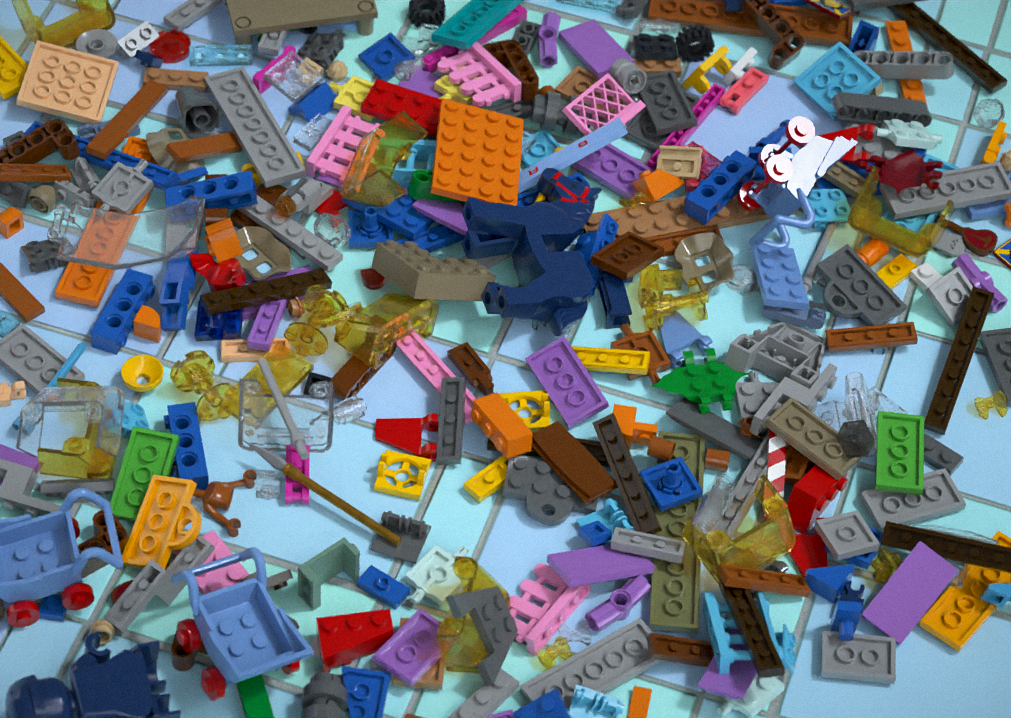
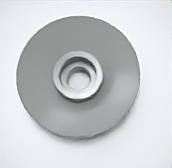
[76,29,118,58]

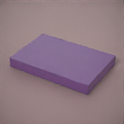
[373,608,458,687]

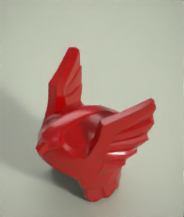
[189,253,246,292]

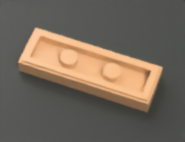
[221,338,290,363]

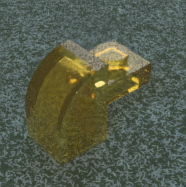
[638,263,683,306]

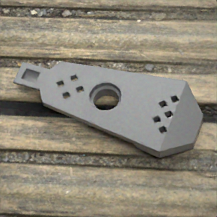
[920,227,966,257]

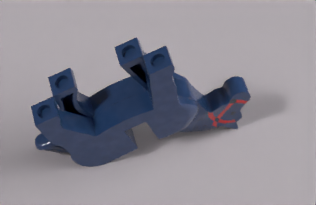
[461,168,602,337]

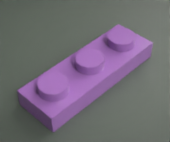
[247,299,286,351]

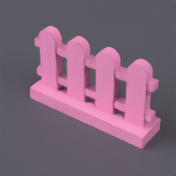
[437,41,522,107]
[306,105,386,184]
[506,564,591,656]

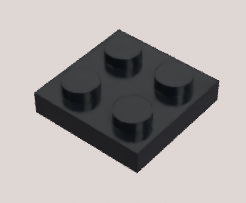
[633,33,677,60]

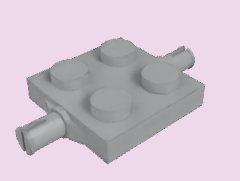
[91,159,154,218]
[734,371,779,437]

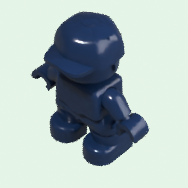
[5,632,181,718]

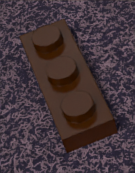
[647,633,714,667]

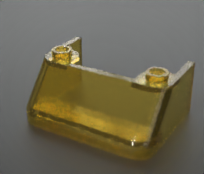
[11,0,116,48]
[340,111,428,207]
[848,166,955,258]
[37,378,122,479]
[681,474,796,584]

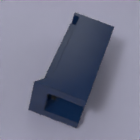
[597,273,632,329]

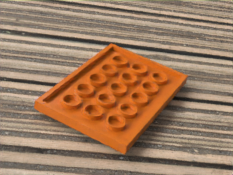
[430,98,524,206]

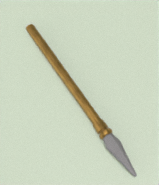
[248,443,402,547]

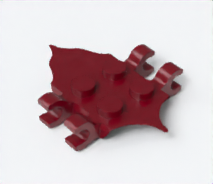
[865,149,943,194]

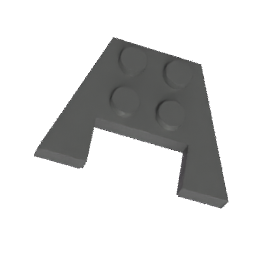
[445,586,518,686]

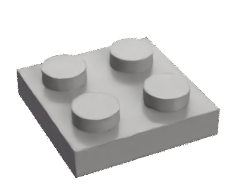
[924,266,973,326]
[814,510,880,561]

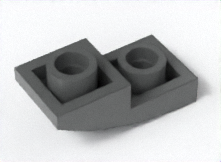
[512,19,541,55]

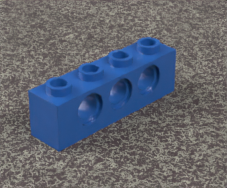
[684,150,757,225]
[165,170,258,222]
[90,268,155,355]
[164,402,209,490]

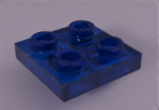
[194,300,244,342]

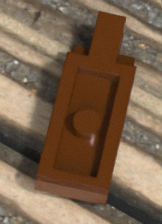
[447,342,494,396]

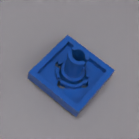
[348,206,393,248]
[639,457,703,512]

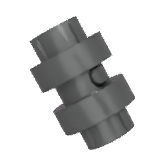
[530,91,592,135]
[300,672,348,718]

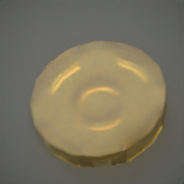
[319,301,363,328]

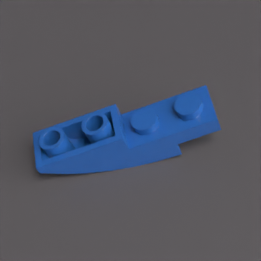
[159,246,199,331]

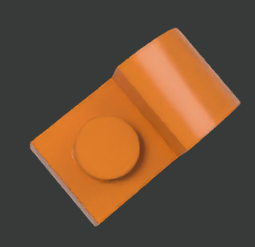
[613,404,658,450]

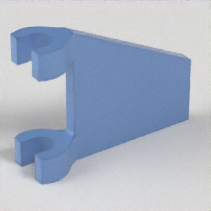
[658,310,713,370]

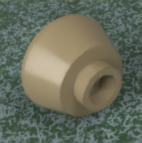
[28,185,57,213]

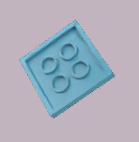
[793,41,882,121]

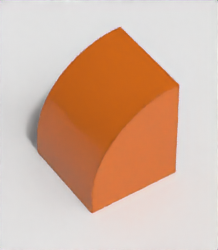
[0,207,24,239]
[133,305,161,343]

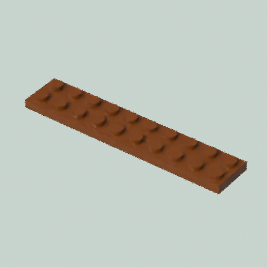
[648,0,853,48]

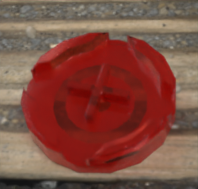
[150,30,192,64]

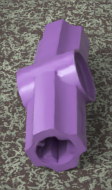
[538,12,561,68]
[951,253,1008,313]
[585,574,651,632]

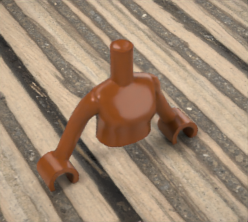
[192,470,257,537]

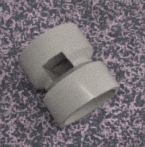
[609,58,647,94]

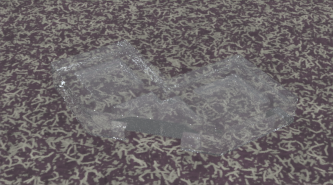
[397,24,439,57]

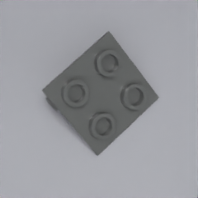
[294,33,346,69]
[21,235,74,273]
[370,511,432,564]

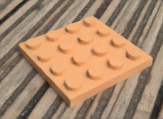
[16,40,119,125]

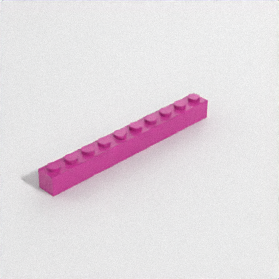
[420,4,527,73]
[647,83,725,171]

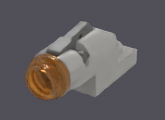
[275,177,333,217]

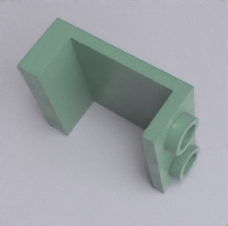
[298,537,360,611]

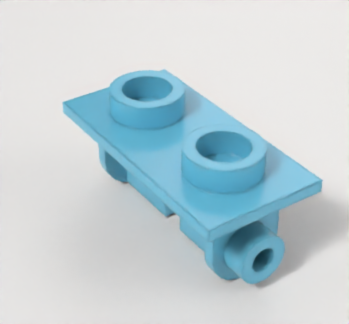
[775,624,797,674]

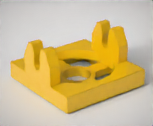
[682,45,732,95]
[499,390,551,432]
[374,450,431,501]

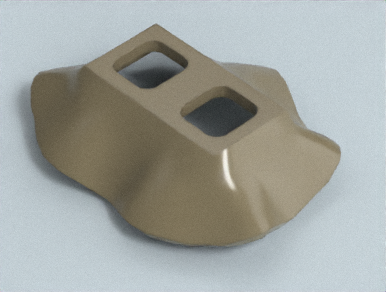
[146,127,205,174]
[233,226,292,281]
[674,232,735,295]

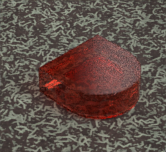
[360,268,385,290]

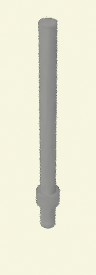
[802,222,838,294]
[258,358,309,460]

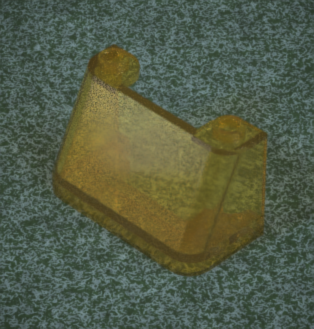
[334,292,439,369]
[436,556,510,673]

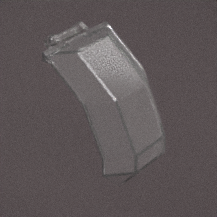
[47,196,206,270]

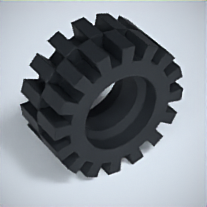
[408,0,446,30]
[675,24,715,62]

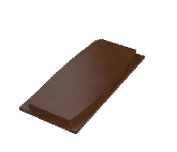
[531,421,618,505]

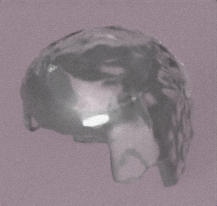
[314,213,351,249]

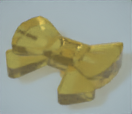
[619,192,651,209]
[974,390,1008,420]
[537,636,574,670]

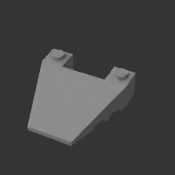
[724,322,826,389]

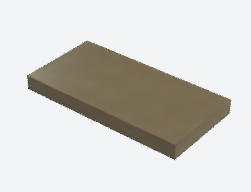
[764,397,865,480]

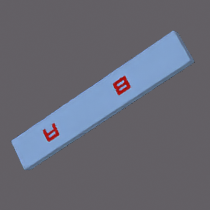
[518,117,628,194]

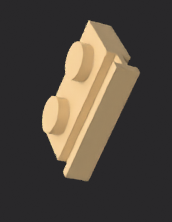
[656,145,703,180]

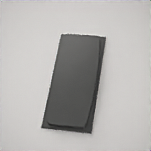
[665,398,763,460]

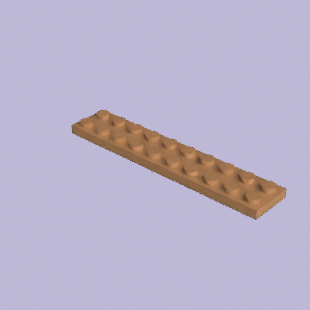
[583,182,798,240]

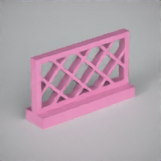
[562,73,646,136]

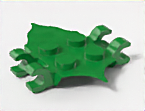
[652,348,749,414]

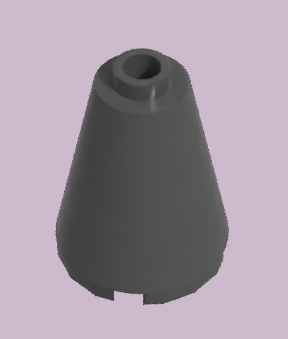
[175,86,222,138]

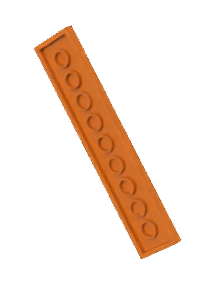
[55,136,158,308]

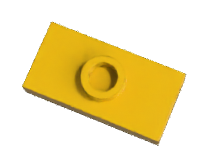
[876,253,917,290]

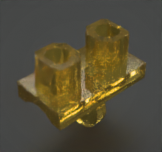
[871,548,901,584]

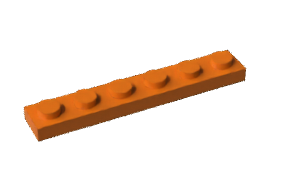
[884,21,928,108]

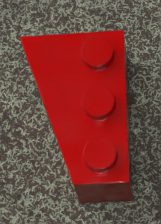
[783,465,848,534]
[316,609,394,673]

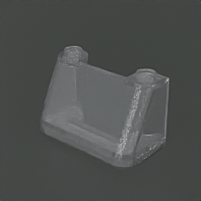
[238,379,334,453]

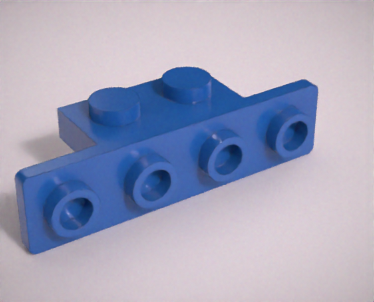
[574,214,619,297]

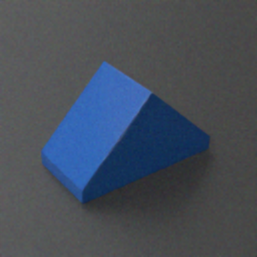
[848,20,880,53]
[804,564,854,604]

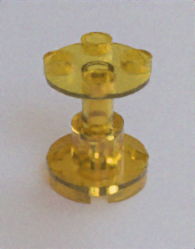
[640,276,709,331]
[284,285,347,357]
[170,350,239,421]

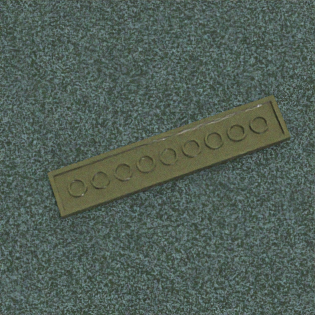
[649,431,705,634]

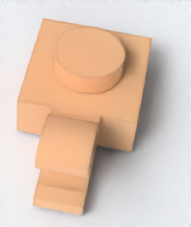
[0,381,27,407]

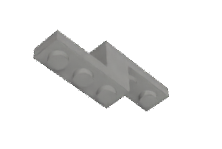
[749,363,838,436]
[0,459,61,518]
[104,535,216,633]

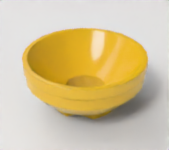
[121,355,163,392]

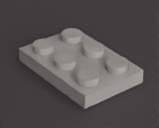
[821,630,896,684]

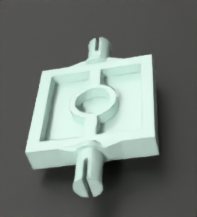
[874,119,943,150]
[405,545,473,607]
[717,674,785,718]

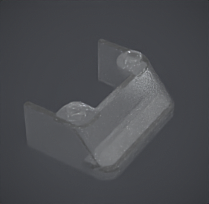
[16,385,125,458]

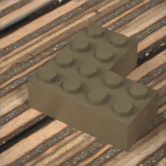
[371,240,496,301]

